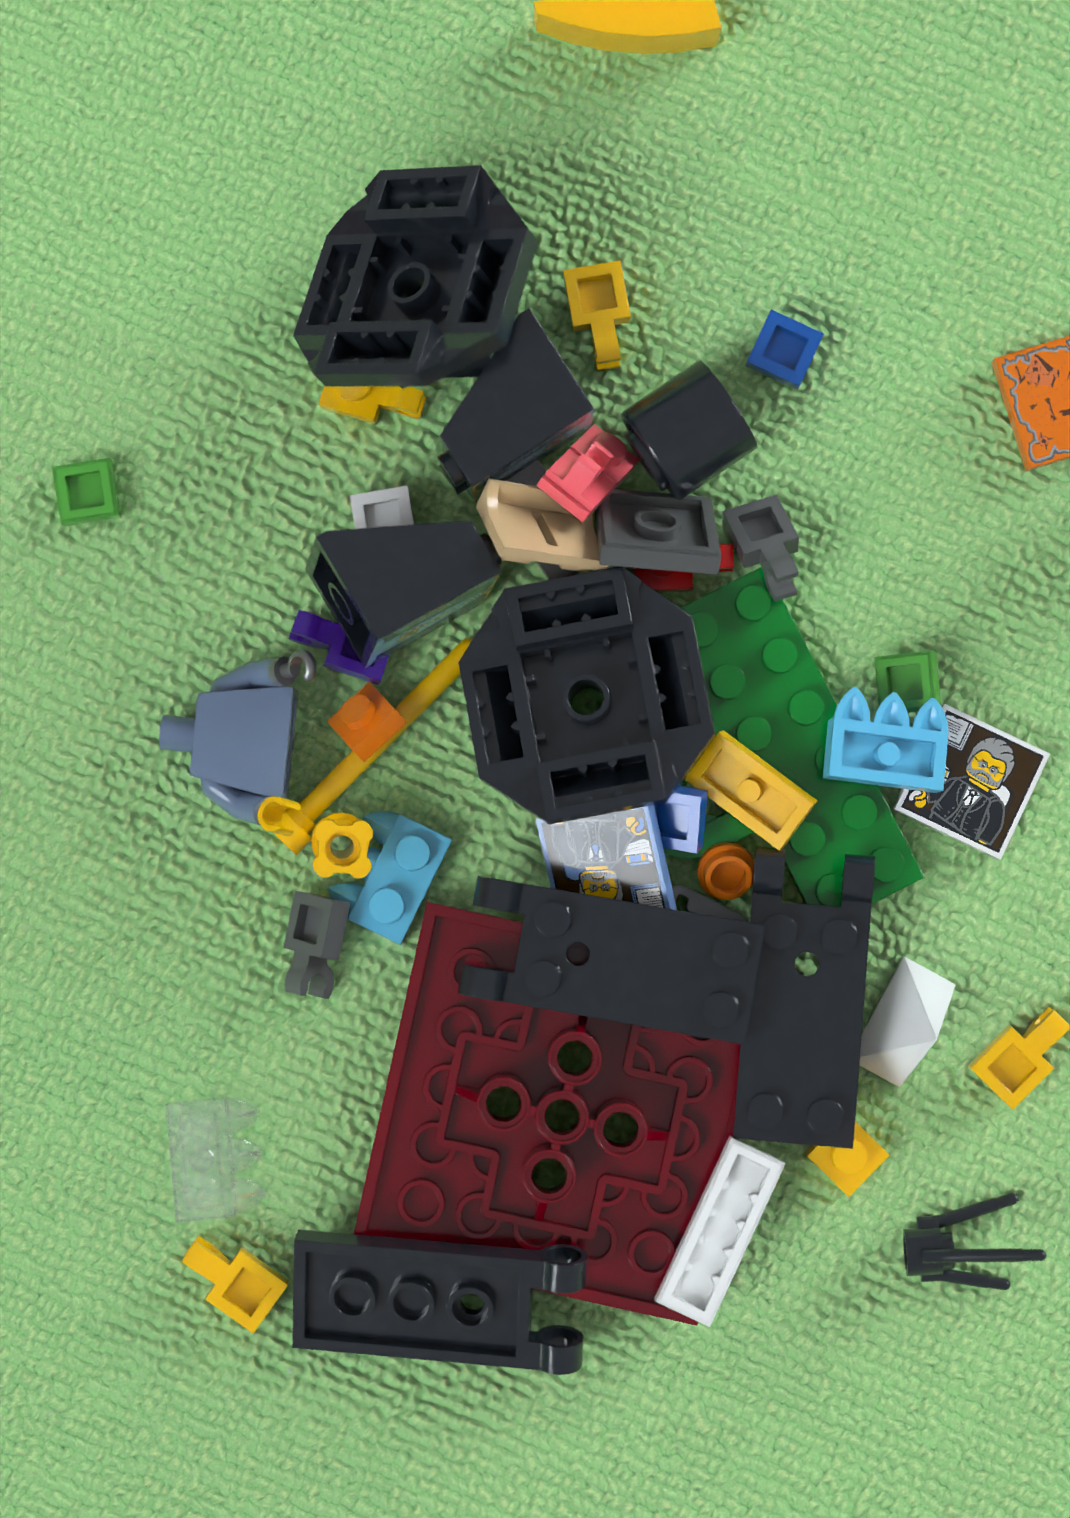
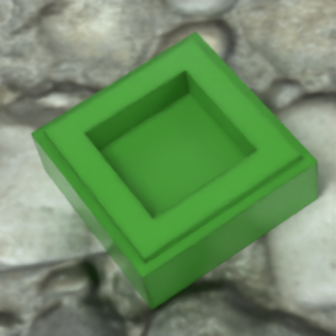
[52,458,122,527]
[874,651,941,713]

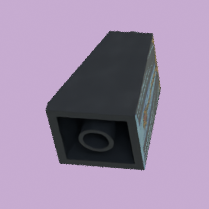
[437,308,594,502]
[305,521,502,668]

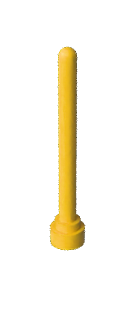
[274,637,473,855]

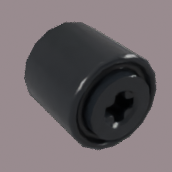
[621,360,758,500]

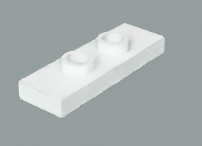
[654,1136,786,1327]

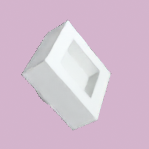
[350,486,415,529]

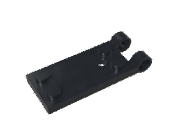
[733,847,875,1149]
[457,876,766,1045]
[292,1230,587,1375]

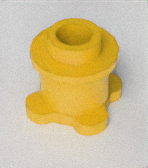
[311,812,373,879]

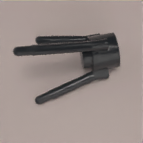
[903,1193,1047,1290]

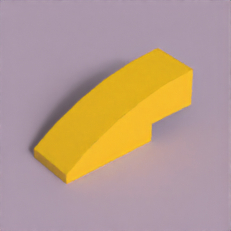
[534,0,722,54]

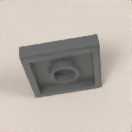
[594,489,721,575]

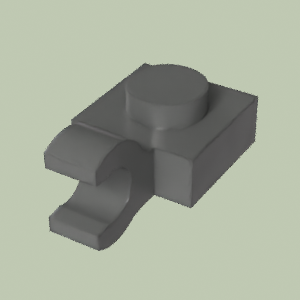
[722,495,799,602]
[283,890,350,999]

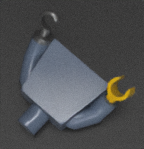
[159,649,317,836]

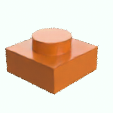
[327,682,407,762]

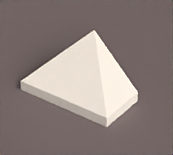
[859,956,955,1087]

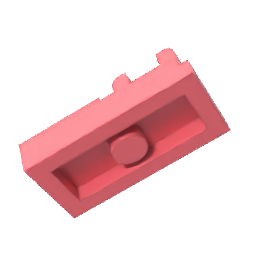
[536,424,639,523]

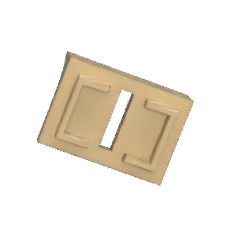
[476,479,608,573]

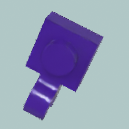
[288,610,389,685]

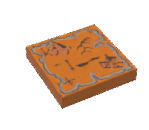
[991,335,1070,472]

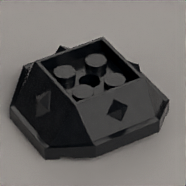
[293,165,538,389]
[459,566,715,825]

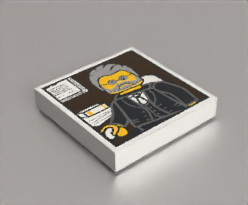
[892,704,1050,860]

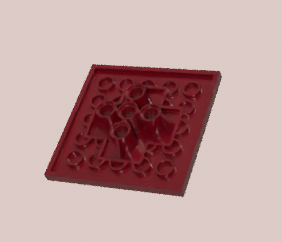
[354,901,741,1326]

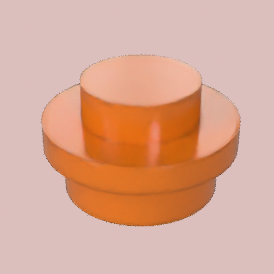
[697,842,755,900]

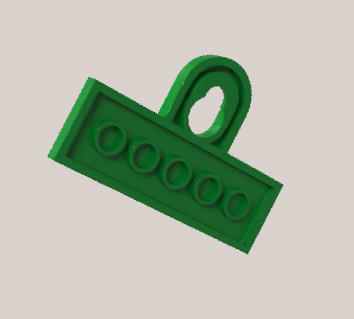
[664,567,925,907]

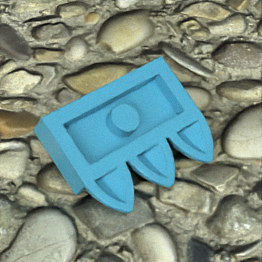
[823,687,949,793]
[328,811,452,945]

